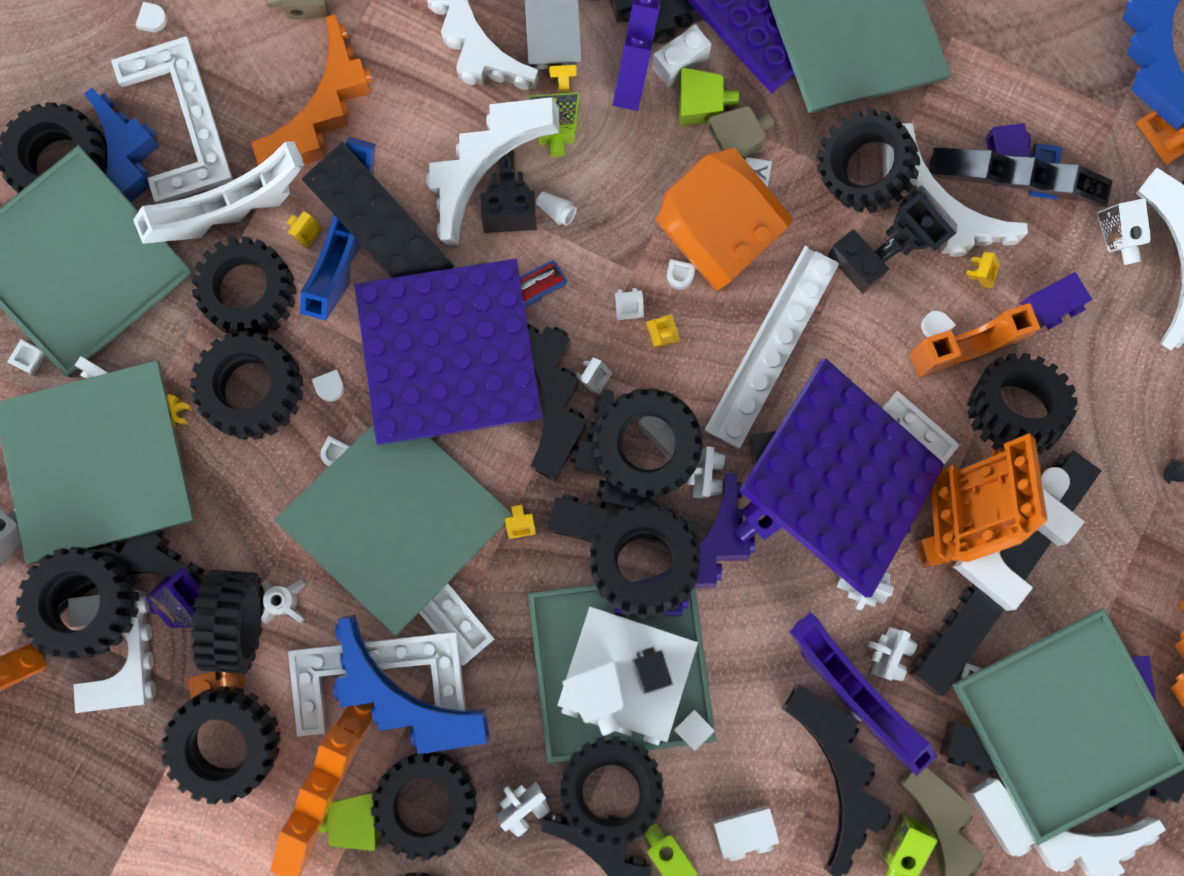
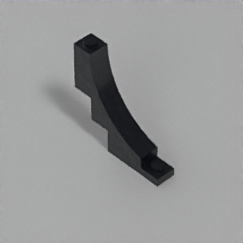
[929,147,1113,207]

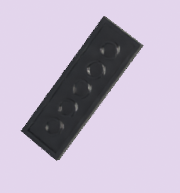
[301,141,455,278]

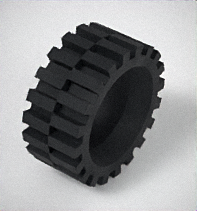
[817,109,920,213]
[192,236,297,336]
[967,353,1078,455]
[191,569,264,674]
[560,736,664,847]
[371,752,477,861]

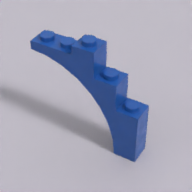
[1122,0,1184,131]
[84,88,159,211]
[300,137,376,321]
[333,615,491,754]

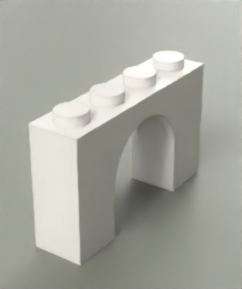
[953,489,1084,611]
[68,590,156,713]

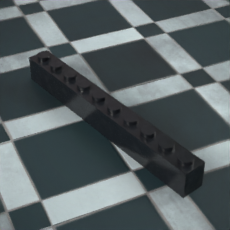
[909,451,1102,696]

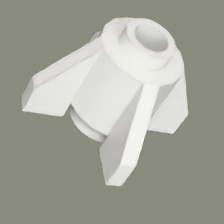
[260,579,307,624]

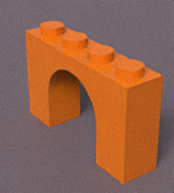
[909,303,1041,378]

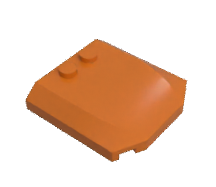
[655,147,793,291]
[931,433,1048,562]

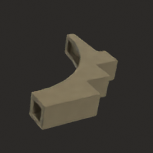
[897,767,985,876]

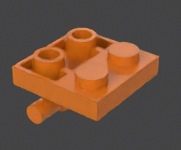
[1136,111,1184,165]

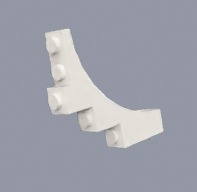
[427,0,539,90]
[426,97,559,247]
[881,123,1028,257]
[133,141,304,244]
[1136,168,1184,350]
[967,777,1166,876]

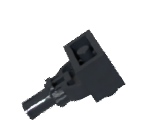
[480,150,537,233]
[874,185,958,263]

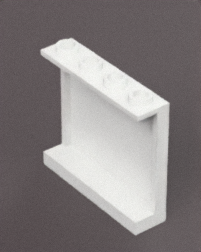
[557,607,698,745]

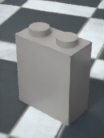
[525,0,581,69]

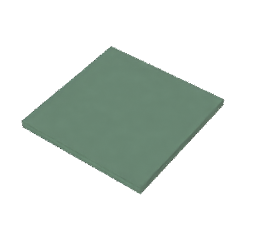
[768,0,951,113]
[0,145,193,377]
[0,360,195,565]
[274,424,513,637]
[528,578,716,763]
[952,608,1184,845]

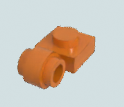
[187,672,245,699]

